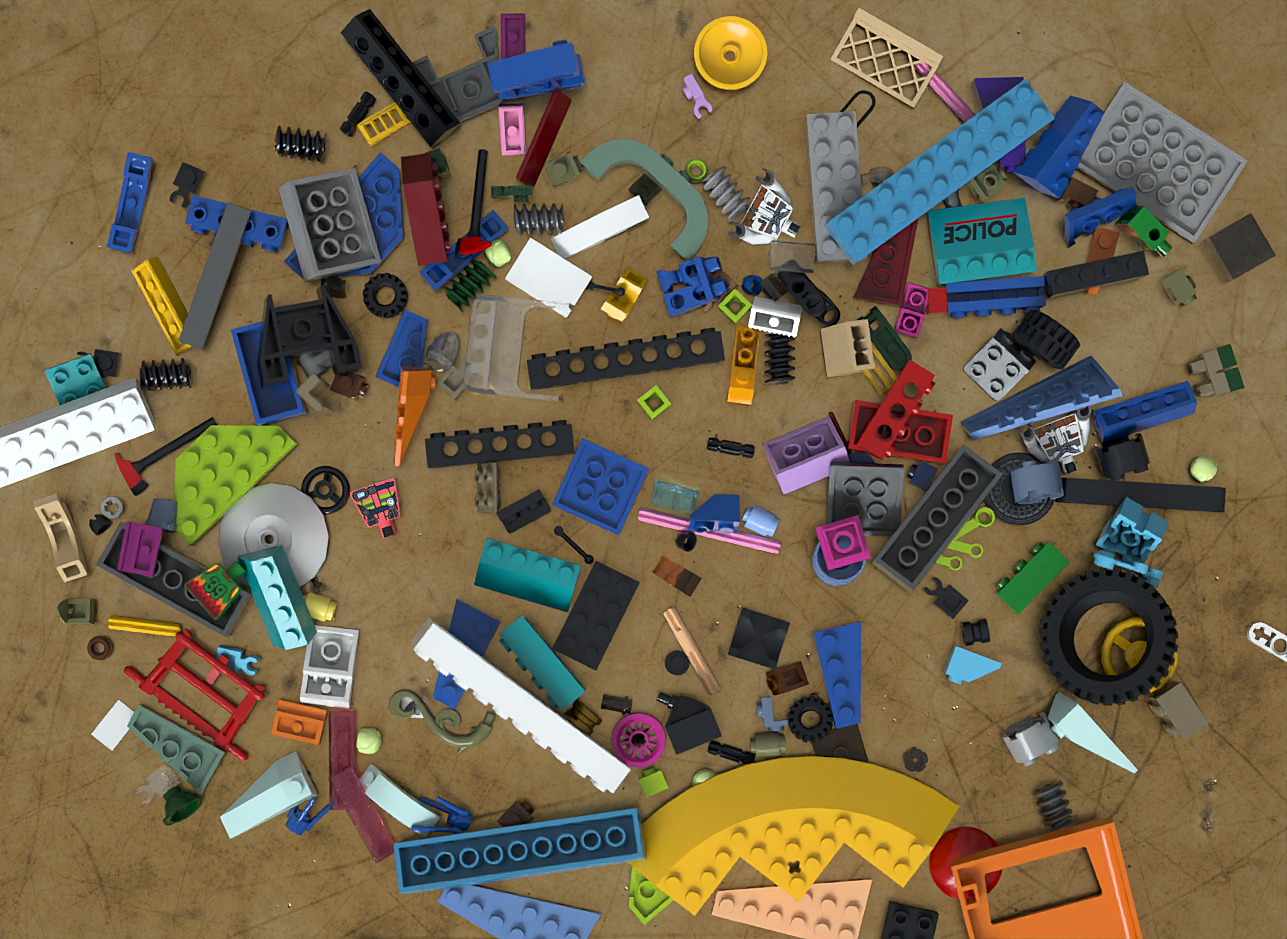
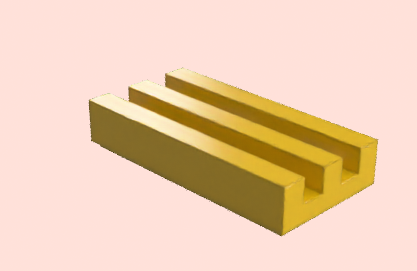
[862,342,897,396]

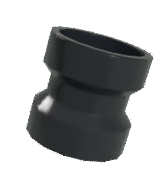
[961,618,990,646]

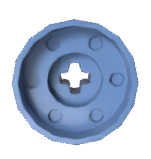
[812,536,866,586]

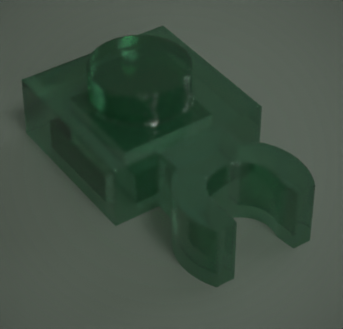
[491,185,534,202]

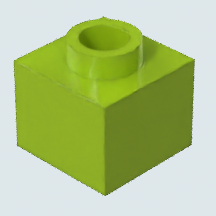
[718,289,752,324]
[637,385,671,420]
[638,767,669,798]

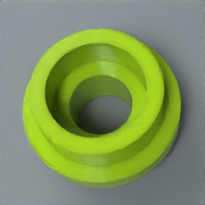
[684,158,709,183]

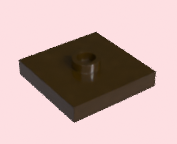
[812,724,869,763]

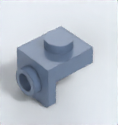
[756,696,789,731]

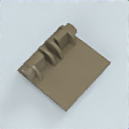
[474,462,501,513]

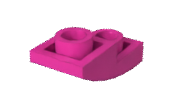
[895,282,930,338]

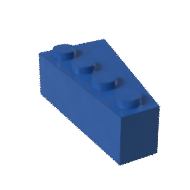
[1013,95,1105,199]
[812,621,862,729]

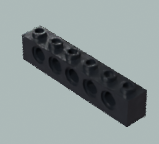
[340,9,460,147]
[425,420,575,469]

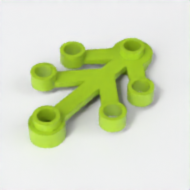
[936,507,995,571]

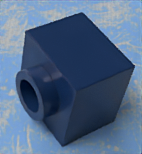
[907,461,938,492]

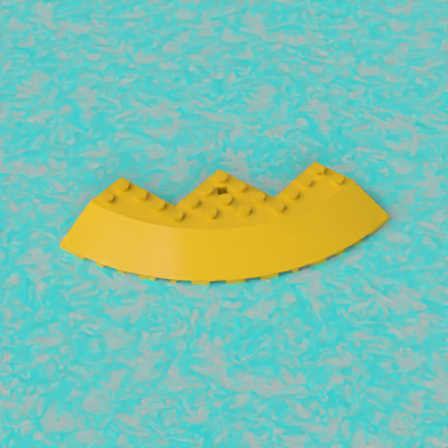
[628,755,960,916]

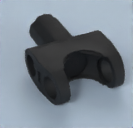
[778,261,841,327]

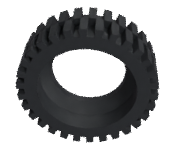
[1039,568,1178,706]

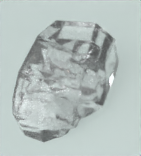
[424,331,460,372]

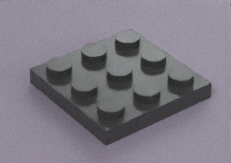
[827,462,904,536]

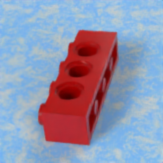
[856,360,935,460]

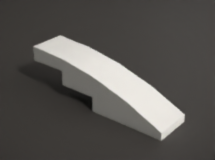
[551,195,649,259]

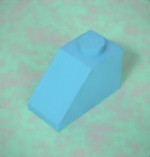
[943,645,1002,685]

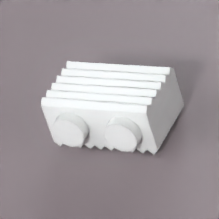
[748,296,803,338]

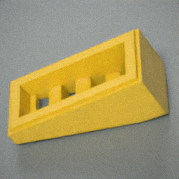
[357,102,410,147]

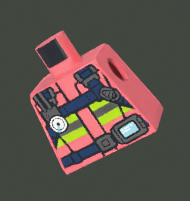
[350,477,402,538]

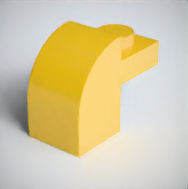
[601,267,649,321]

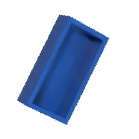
[231,321,307,426]

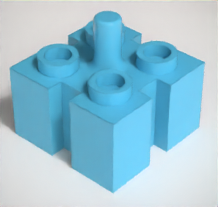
[1096,497,1169,566]

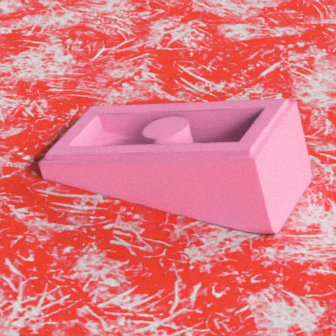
[499,103,526,155]

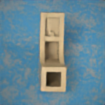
[33,493,88,582]

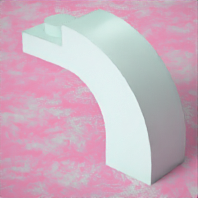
[356,764,441,837]

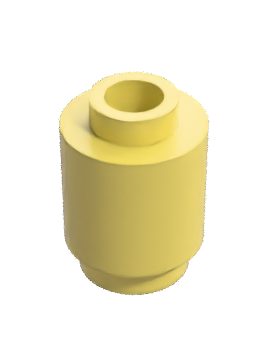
[303,592,337,622]

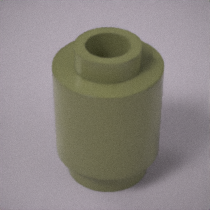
[750,732,786,758]

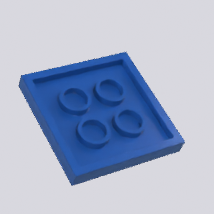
[552,438,649,535]

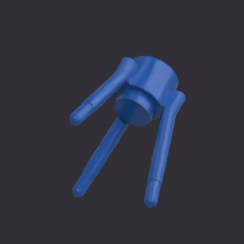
[285,771,339,835]
[411,796,472,834]

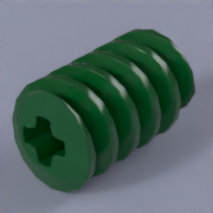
[443,259,497,312]

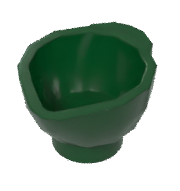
[163,786,201,826]

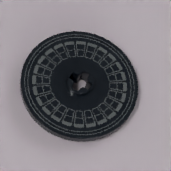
[984,452,1055,526]

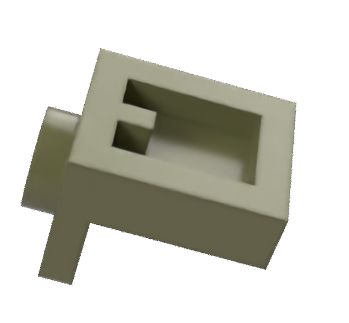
[544,151,583,188]

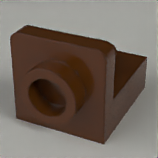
[330,372,368,401]
[766,661,809,696]
[497,800,535,827]

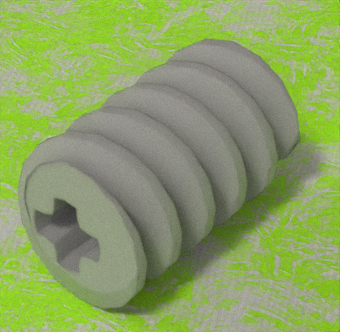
[701,166,750,222]

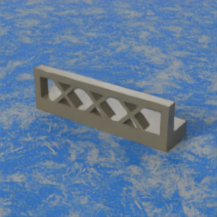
[296,373,333,416]

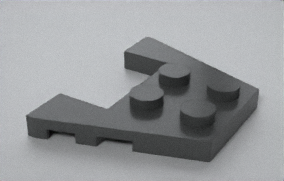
[412,26,503,122]

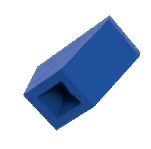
[688,494,740,534]

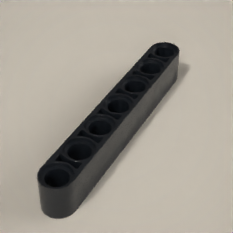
[1056,478,1226,512]

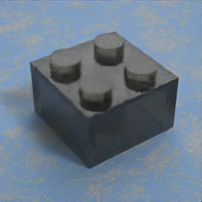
[1203,213,1276,282]

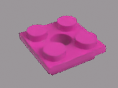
[815,515,871,571]

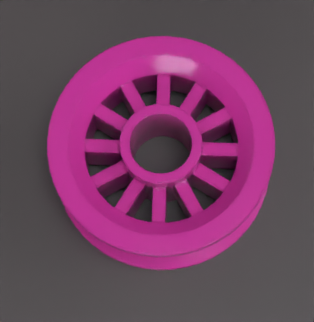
[612,712,666,768]

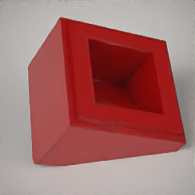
[927,287,948,315]

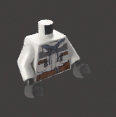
[728,168,801,245]
[1017,406,1092,475]

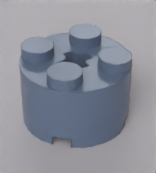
[1010,459,1064,504]

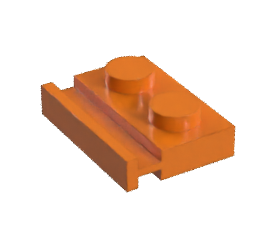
[271,699,327,745]

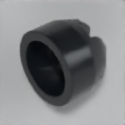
[89,514,111,536]
[675,531,697,552]

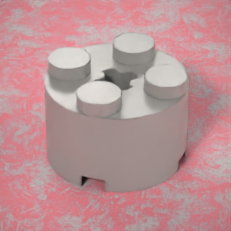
[1002,712,1059,766]

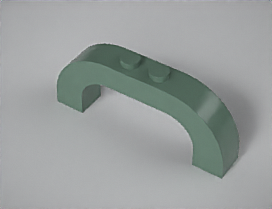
[580,139,708,262]

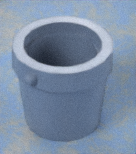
[145,498,177,533]

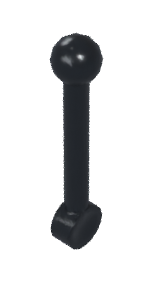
[586,281,625,296]
[554,526,594,564]

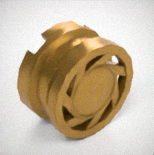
[564,699,602,736]

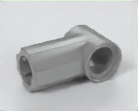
[297,350,332,378]

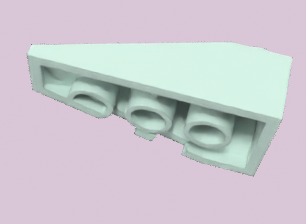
[1048,692,1138,774]
[220,751,318,839]

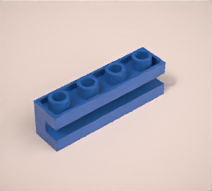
[944,276,1046,318]
[1094,381,1197,443]

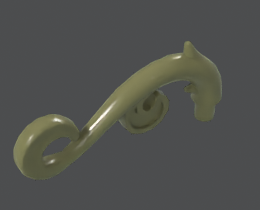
[389,689,496,754]

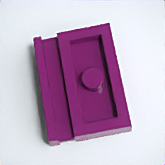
[117,521,164,577]

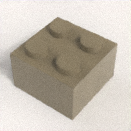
[1148,680,1209,740]

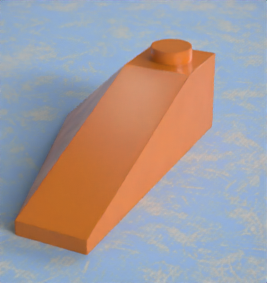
[393,366,435,466]

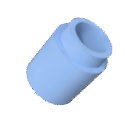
[742,504,780,537]

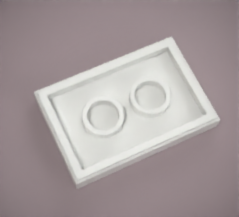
[505,237,593,318]

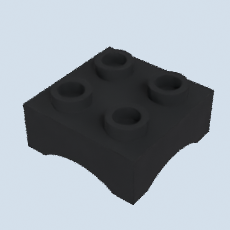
[728,608,790,670]
[881,901,939,939]

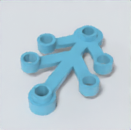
[1093,550,1164,588]

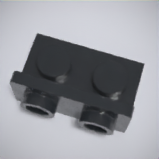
[496,489,551,534]

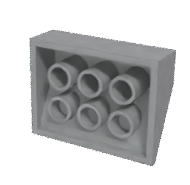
[278,168,381,282]

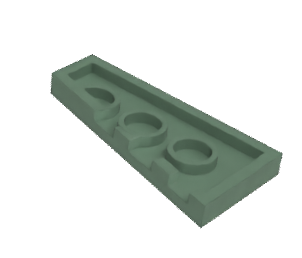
[127,704,226,795]

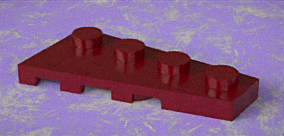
[853,218,919,307]

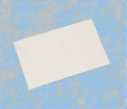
[91,700,134,751]

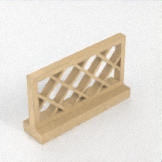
[830,8,945,108]

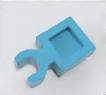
[216,645,260,675]

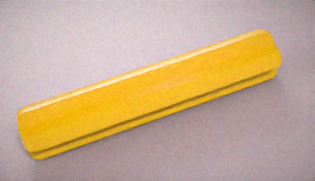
[108,616,181,637]

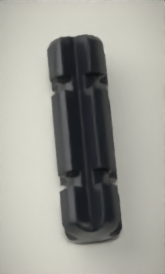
[340,92,376,136]
[707,437,755,458]
[707,740,755,764]

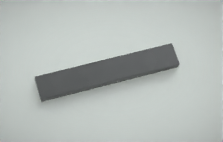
[178,202,252,350]

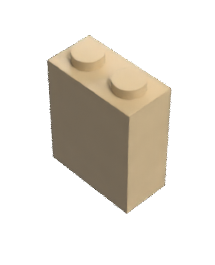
[820,319,875,377]

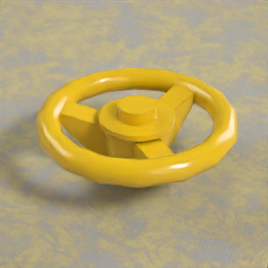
[1101,617,1179,692]

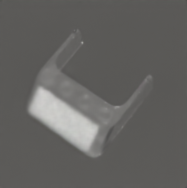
[464,295,574,403]

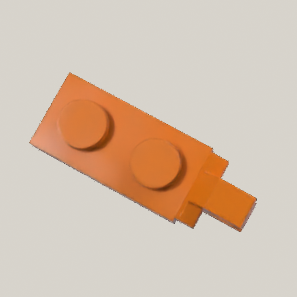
[1086,227,1120,296]

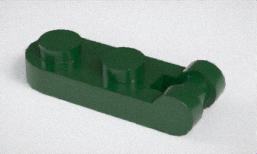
[856,306,912,370]

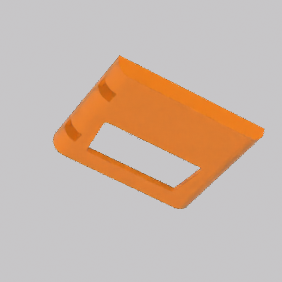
[950,819,1143,939]

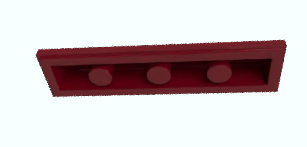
[516,89,571,188]

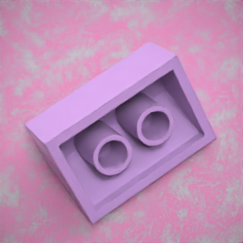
[762,416,850,495]

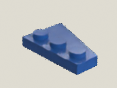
[1064,186,1136,248]
[375,309,427,387]

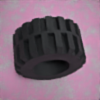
[1013,310,1081,370]

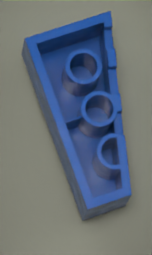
[433,599,501,709]

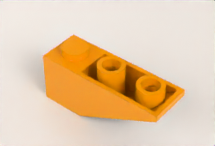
[727,325,760,405]

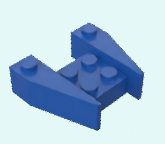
[488,40,587,100]

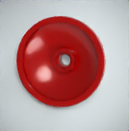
[929,826,1003,900]

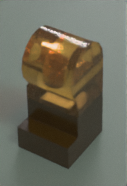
[653,556,702,597]

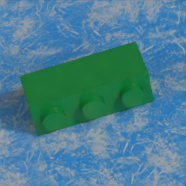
[995,541,1070,614]

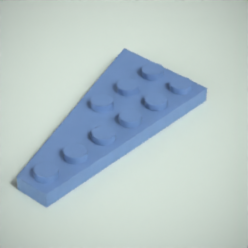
[961,356,1122,440]
[437,885,601,939]

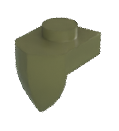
[56,598,95,625]

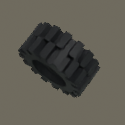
[362,273,408,318]
[788,696,833,743]

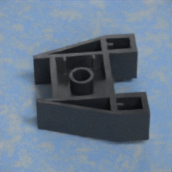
[257,285,362,388]

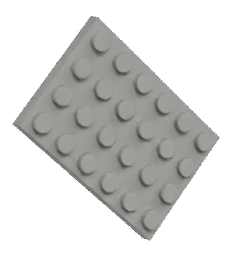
[1077,81,1248,243]

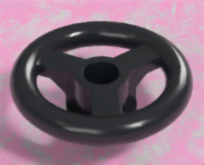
[301,466,350,515]

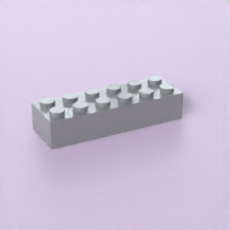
[805,111,867,264]

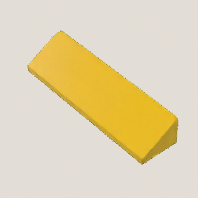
[131,257,193,356]

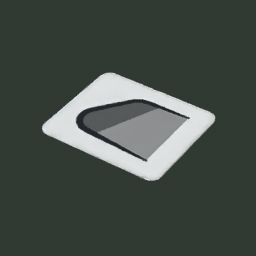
[402,698,425,718]

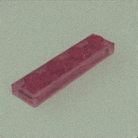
[328,710,356,810]
[328,765,394,863]

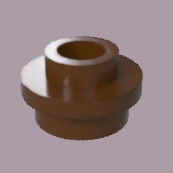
[87,636,112,660]

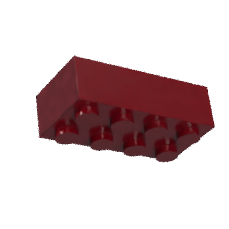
[401,153,451,266]

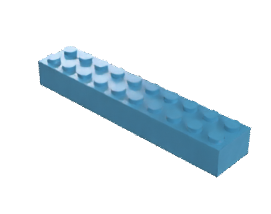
[824,79,1055,265]
[393,808,647,895]

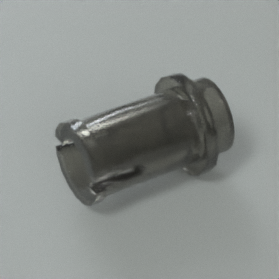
[601,694,633,716]

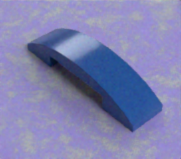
[107,152,152,253]
[419,210,509,291]

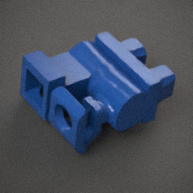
[657,256,729,317]

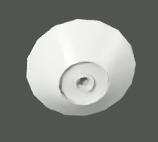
[218,483,329,589]

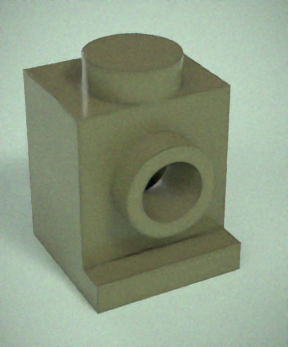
[967,165,1007,204]
[1161,266,1197,306]

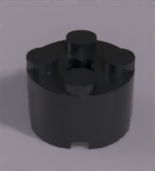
[1094,433,1150,481]

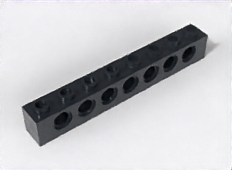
[527,328,725,390]

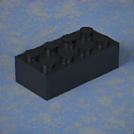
[552,561,640,671]

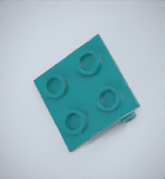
[44,353,107,405]

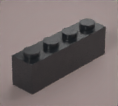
[1043,251,1149,298]

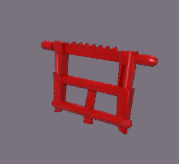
[124,628,265,761]

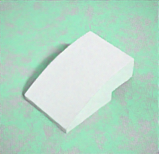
[300,625,359,709]

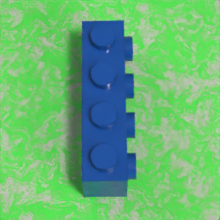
[185,195,289,252]

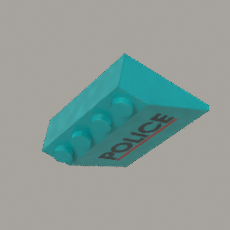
[928,198,1037,284]

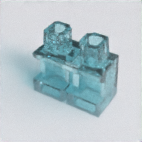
[649,480,700,515]

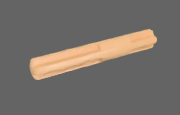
[663,607,721,695]

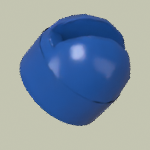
[742,275,763,295]

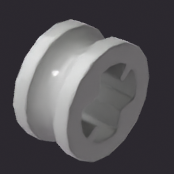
[101,497,125,519]

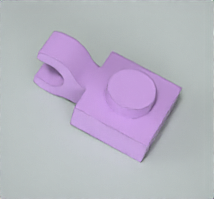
[681,74,712,119]

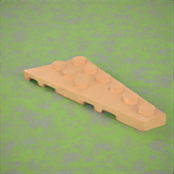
[711,878,872,939]

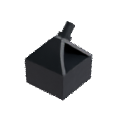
[656,692,722,755]

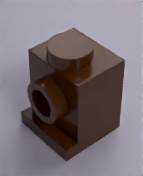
[1058,177,1098,209]

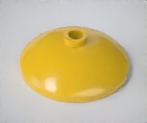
[694,16,767,90]

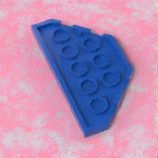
[283,152,404,279]

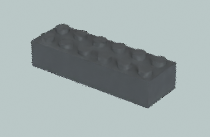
[873,444,1003,594]
[96,522,252,637]

